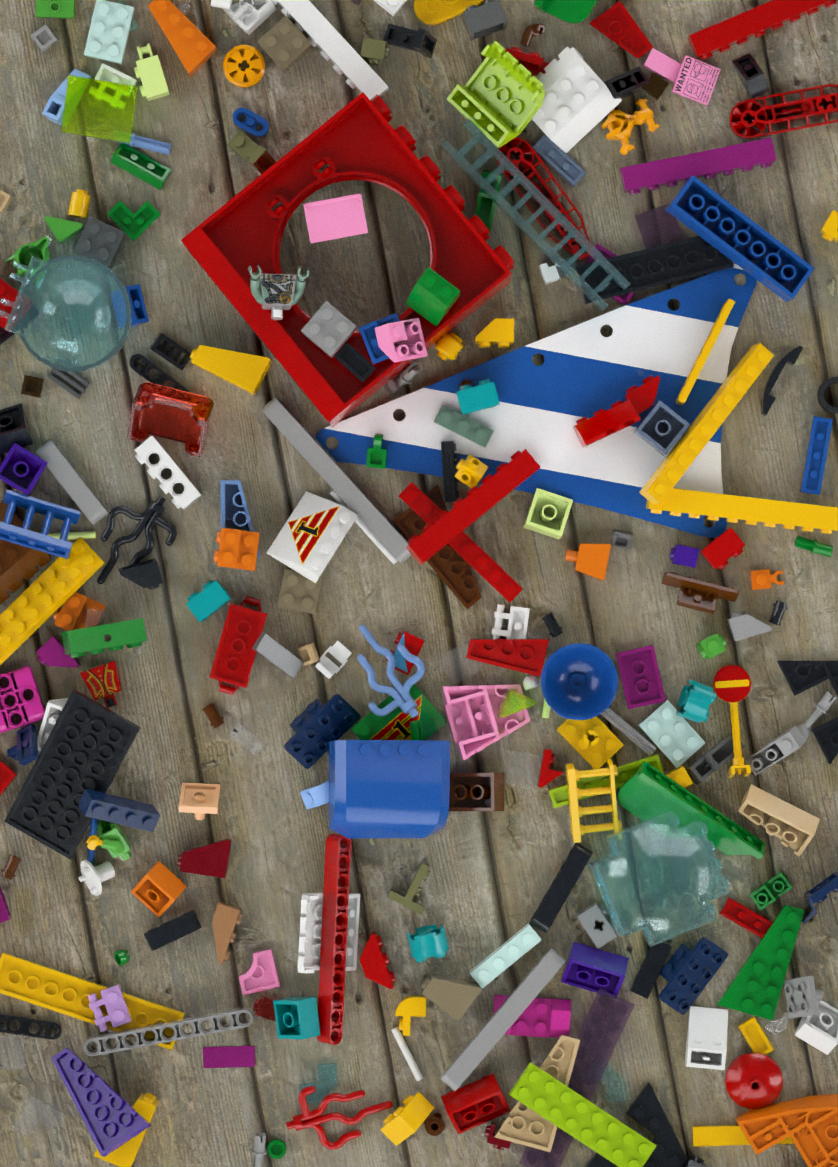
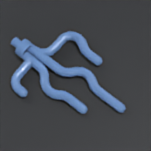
[357,625,425,718]

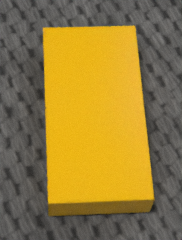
[738,1016,774,1055]

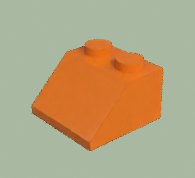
[131,861,187,918]

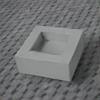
[31,24,58,52]

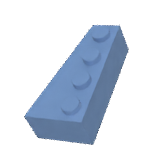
[219,480,260,557]

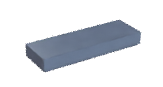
[532,134,587,187]

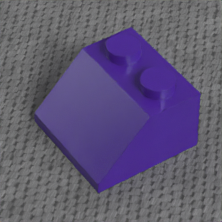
[0,443,48,496]

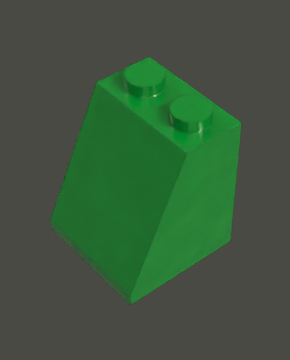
[405,267,460,327]

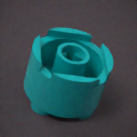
[676,679,716,723]
[406,924,449,962]

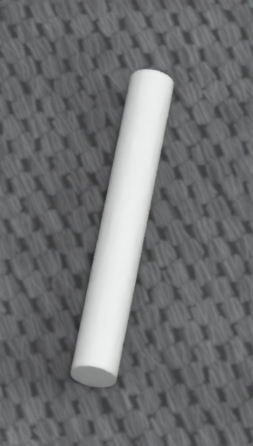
[391,1026,423,1081]

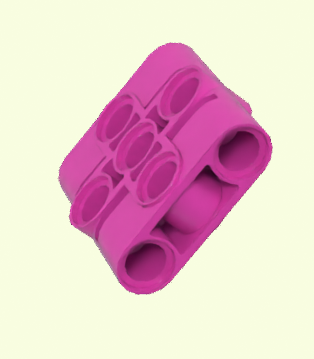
[0,665,45,734]

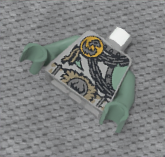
[248,265,309,320]

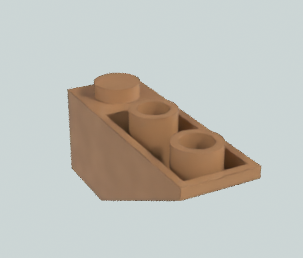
[212,902,243,966]

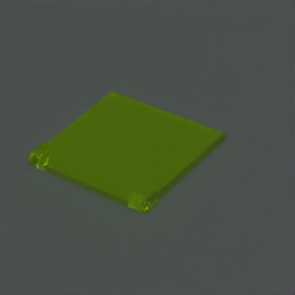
[61,75,137,143]

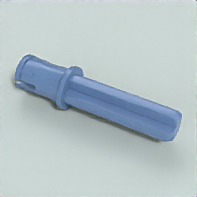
[114,130,171,155]

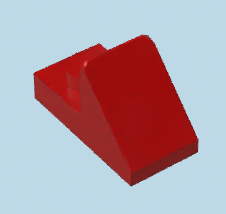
[537,748,564,788]

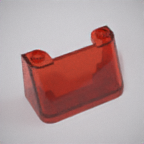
[127,382,214,457]

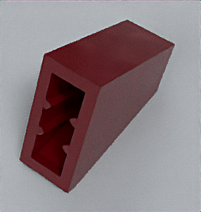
[177,838,232,878]

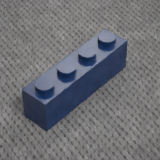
[78,789,160,832]

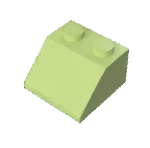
[523,488,573,539]

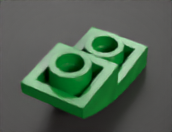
[750,871,793,910]

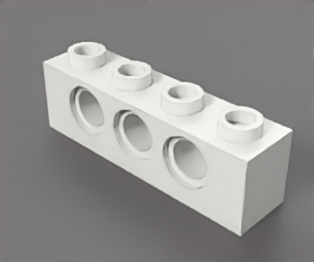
[135,436,202,510]

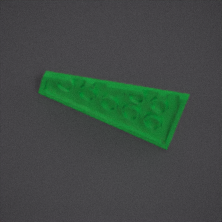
[717,904,804,1021]

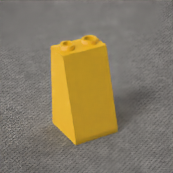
[190,345,272,396]
[94,1092,159,1167]

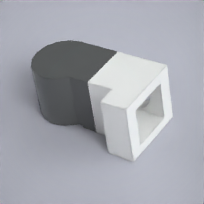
[539,258,576,285]

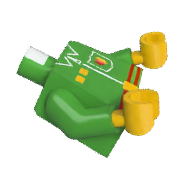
[86,820,132,861]

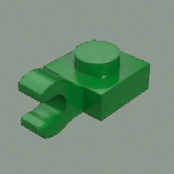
[366,434,387,469]

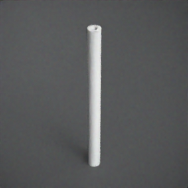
[329,490,398,565]

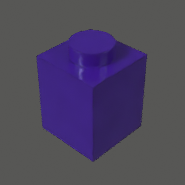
[669,544,699,568]

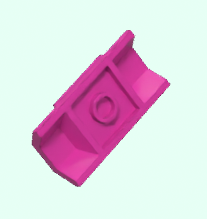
[493,995,571,1038]

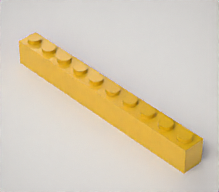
[639,343,774,505]
[646,488,838,534]

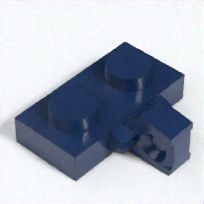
[7,723,38,766]

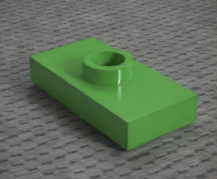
[36,0,75,19]

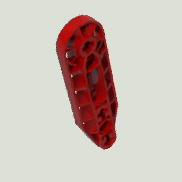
[729,84,838,139]
[496,137,592,260]

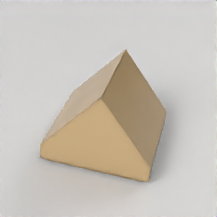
[297,642,320,666]

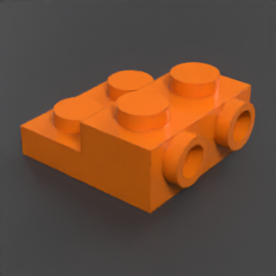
[213,528,260,571]
[53,592,106,631]

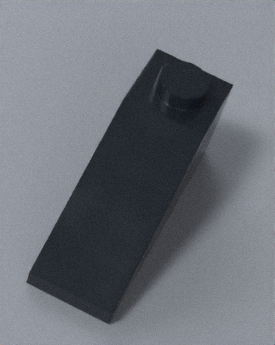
[604,66,649,99]

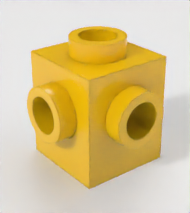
[454,454,488,488]

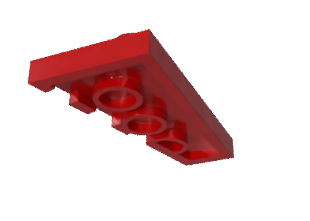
[466,639,550,677]

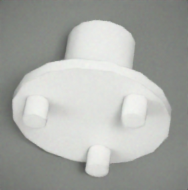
[79,860,115,896]

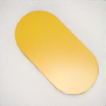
[414,0,484,26]

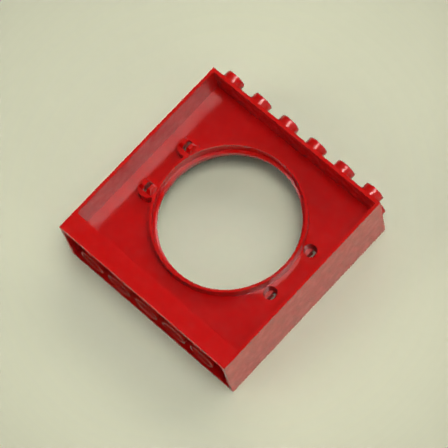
[181,92,515,427]

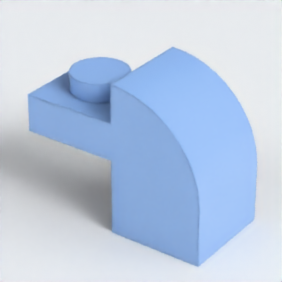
[300,780,329,810]

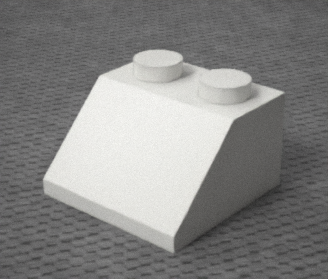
[795,1001,838,1055]

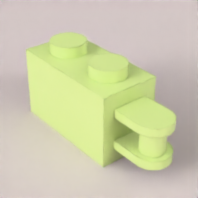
[134,43,170,101]

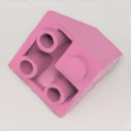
[374,318,428,363]

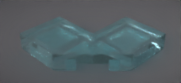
[588,1062,627,1102]
[299,1063,337,1104]

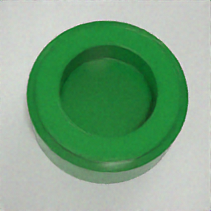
[267,1139,286,1159]

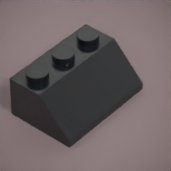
[0,403,33,454]

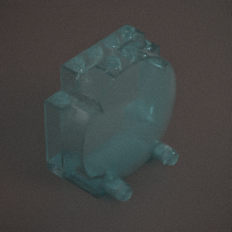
[588,811,730,947]

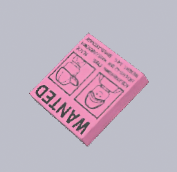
[671,55,721,106]

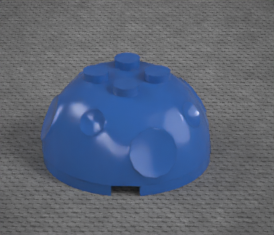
[541,643,618,720]

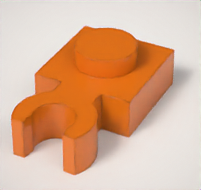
[750,569,784,590]

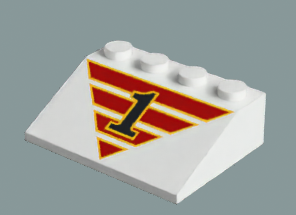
[267,491,358,583]

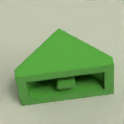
[44,216,85,244]

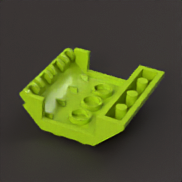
[447,41,545,148]

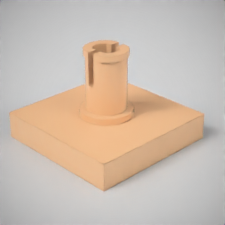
[179,783,220,820]

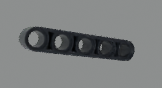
[529,843,593,933]

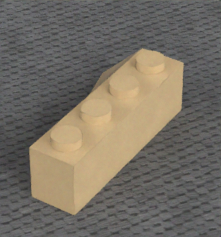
[738,784,820,856]

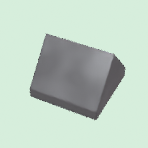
[611,529,633,549]

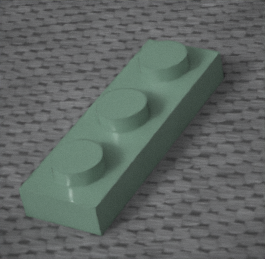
[434,405,494,448]

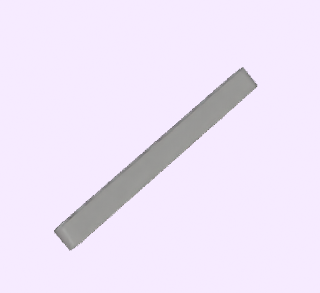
[262,396,411,563]

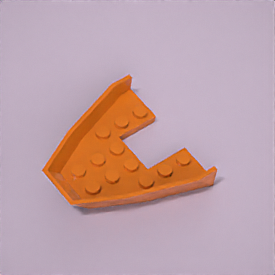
[735,1094,838,1167]

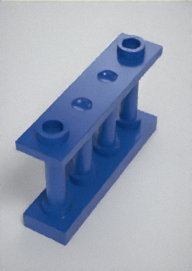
[0,490,81,559]

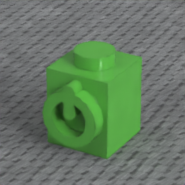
[696,633,727,660]

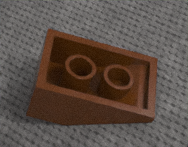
[449,773,504,811]

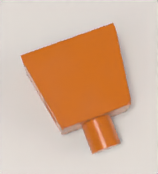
[565,543,611,581]

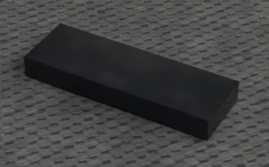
[630,938,672,999]

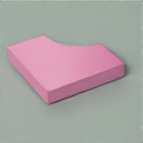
[239,949,281,995]

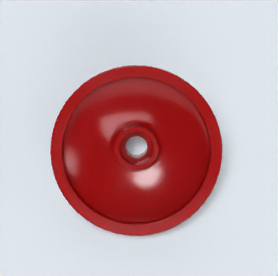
[725,1052,783,1109]

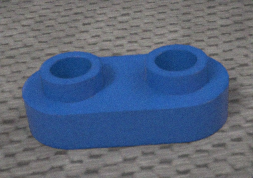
[233,108,269,137]

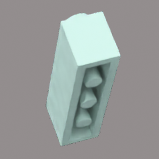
[470,923,542,989]

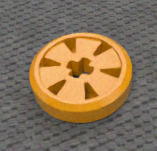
[223,45,265,88]

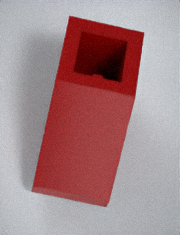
[623,375,660,414]

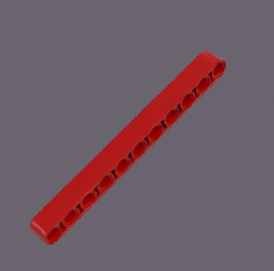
[317,833,351,1045]

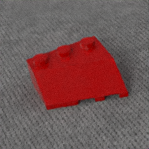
[573,400,641,448]

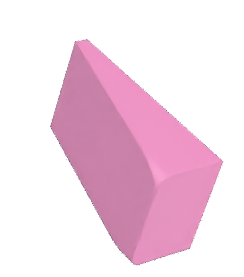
[643,48,681,83]

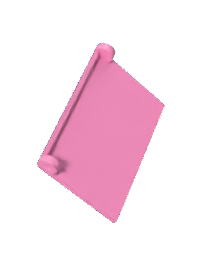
[303,193,368,244]

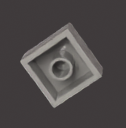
[301,301,357,358]

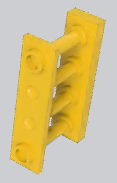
[565,759,622,843]

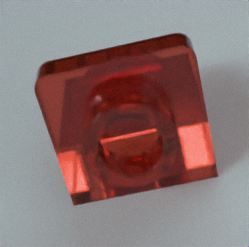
[253,996,276,1022]

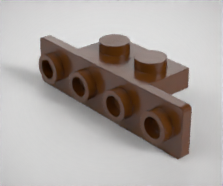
[662,572,739,614]

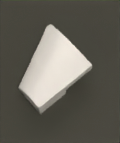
[222,0,277,35]

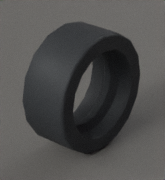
[817,377,838,414]

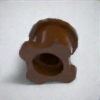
[424,1113,445,1136]

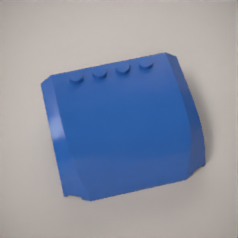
[329,740,450,838]

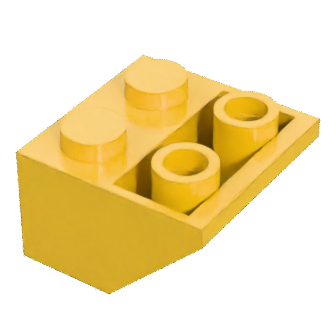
[475,318,514,348]

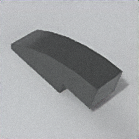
[685,733,745,785]

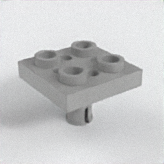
[784,976,823,1019]

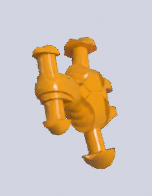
[601,98,659,156]

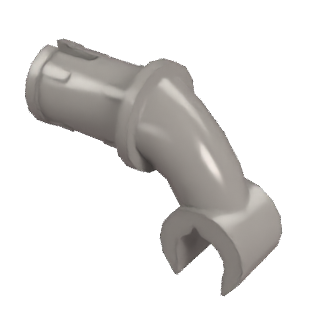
[383,361,421,395]

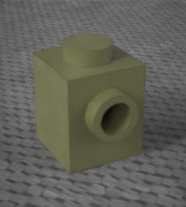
[360,37,390,65]

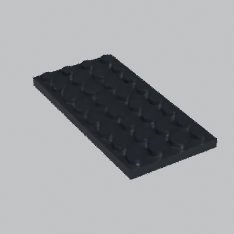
[4,689,141,859]

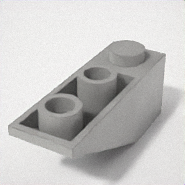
[745,725,806,776]

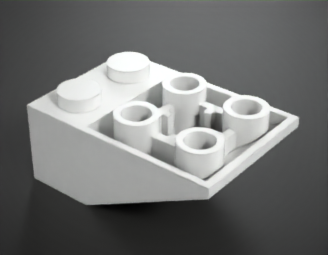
[684,1006,728,1070]

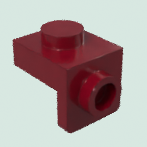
[484,1121,511,1150]

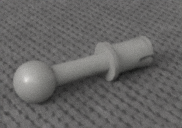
[797,691,837,739]
[252,1133,267,1167]

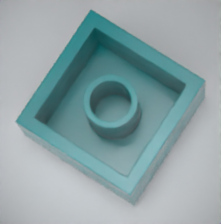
[456,379,500,415]
[186,580,233,622]
[273,997,320,1039]

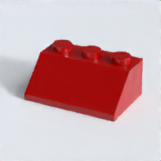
[441,1073,510,1134]

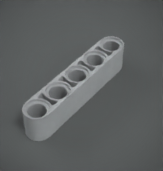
[36,439,109,525]

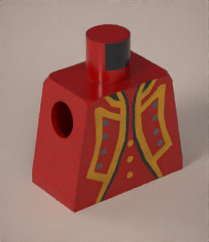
[80,660,122,708]

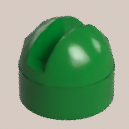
[114,949,130,966]

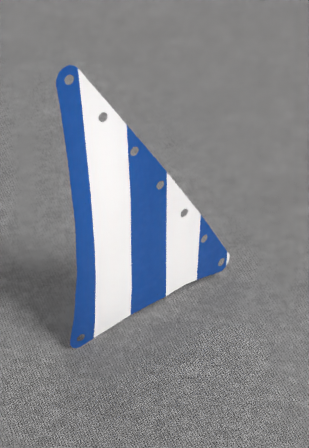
[315,264,757,538]

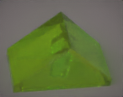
[497,690,537,718]

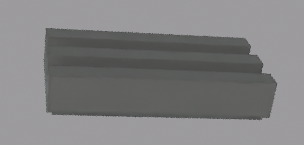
[47,361,90,399]

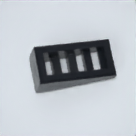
[149,333,191,370]

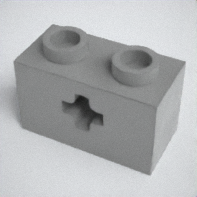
[577,902,618,949]

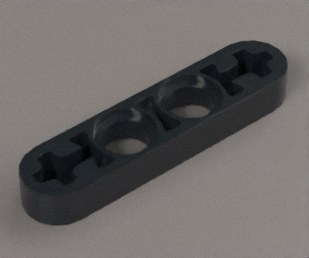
[129,354,193,406]
[0,1014,62,1040]

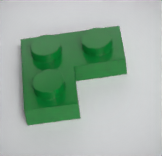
[107,201,161,242]

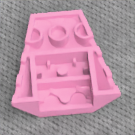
[442,684,530,761]

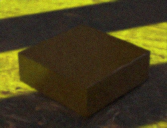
[642,73,669,100]
[21,375,44,398]

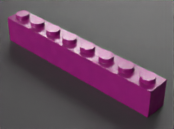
[620,138,776,195]

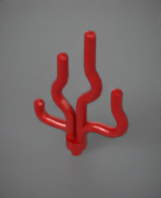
[286,1086,393,1150]

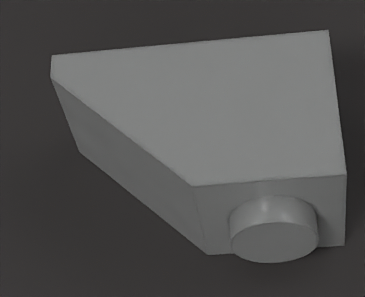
[727,611,772,641]

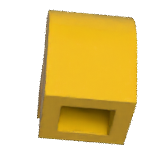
[395,995,426,1036]

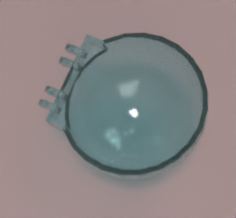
[0,255,132,372]

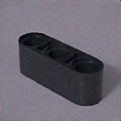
[144,910,202,951]

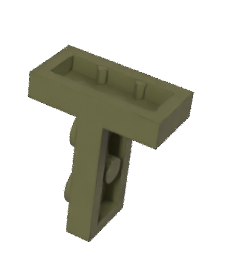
[227,130,276,174]
[387,862,431,915]

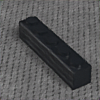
[441,441,460,502]

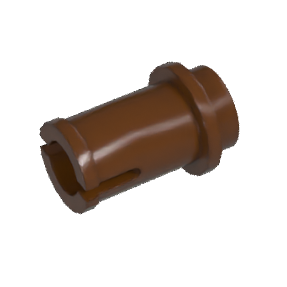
[202,703,224,729]
[1,854,21,880]

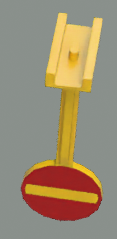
[713,665,751,778]

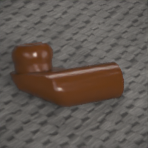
[520,23,545,47]

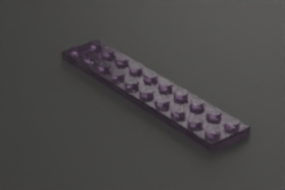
[519,988,635,1167]

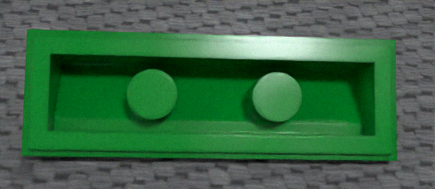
[111,143,172,190]

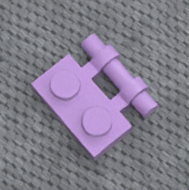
[88,984,132,1032]

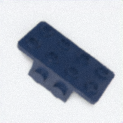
[284,694,360,769]
[659,937,728,1015]

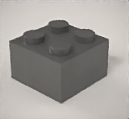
[463,0,507,41]
[74,216,126,270]

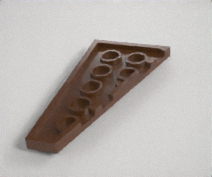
[393,485,482,609]

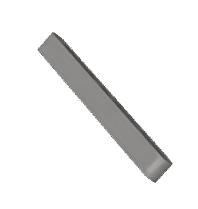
[440,948,566,1091]
[84,1008,254,1056]

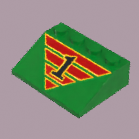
[351,683,447,740]

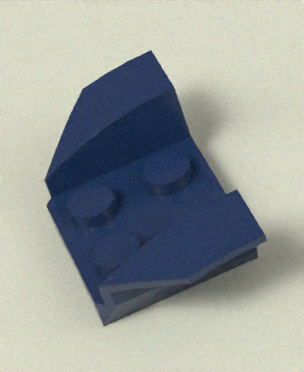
[802,871,838,924]

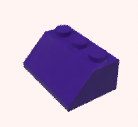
[561,942,629,998]

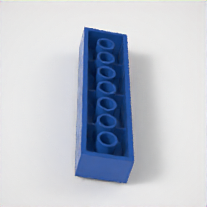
[665,175,815,302]

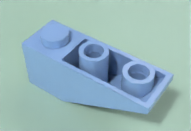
[42,69,92,127]

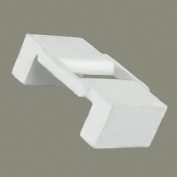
[315,640,352,679]

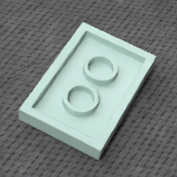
[84,0,135,64]
[639,700,705,768]

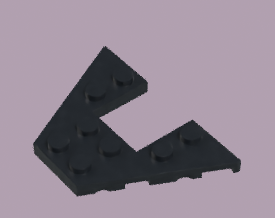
[777,661,838,764]
[586,1082,688,1167]

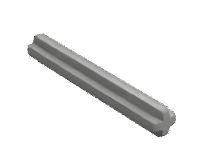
[601,707,656,755]

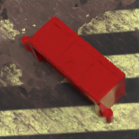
[209,596,269,695]

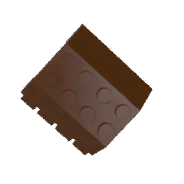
[0,501,52,605]

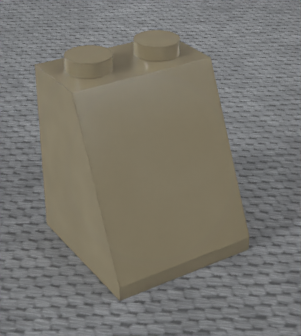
[421,974,482,1021]

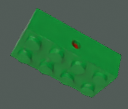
[61,618,147,658]

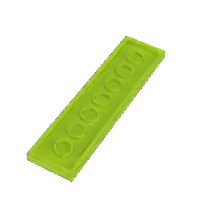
[509,1062,657,1167]

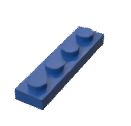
[800,416,833,495]

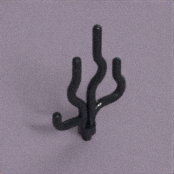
[97,496,177,584]

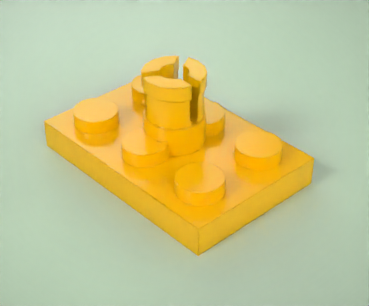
[556,716,624,769]

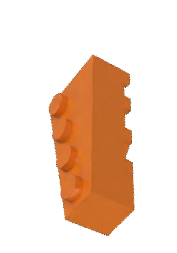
[148,0,217,78]

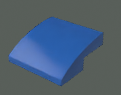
[359,313,400,364]

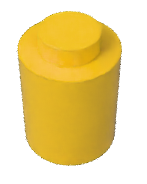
[68,189,91,219]

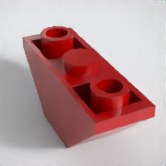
[359,932,396,989]

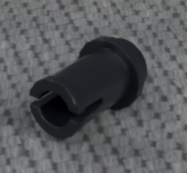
[769,600,788,626]
[542,612,563,638]

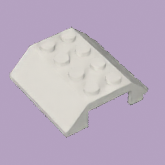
[532,46,622,153]
[298,892,360,974]

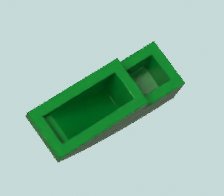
[474,170,502,231]

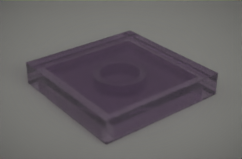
[634,203,684,249]

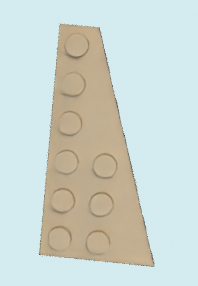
[495,1034,580,1152]

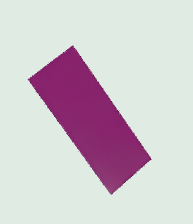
[203,1046,255,1068]

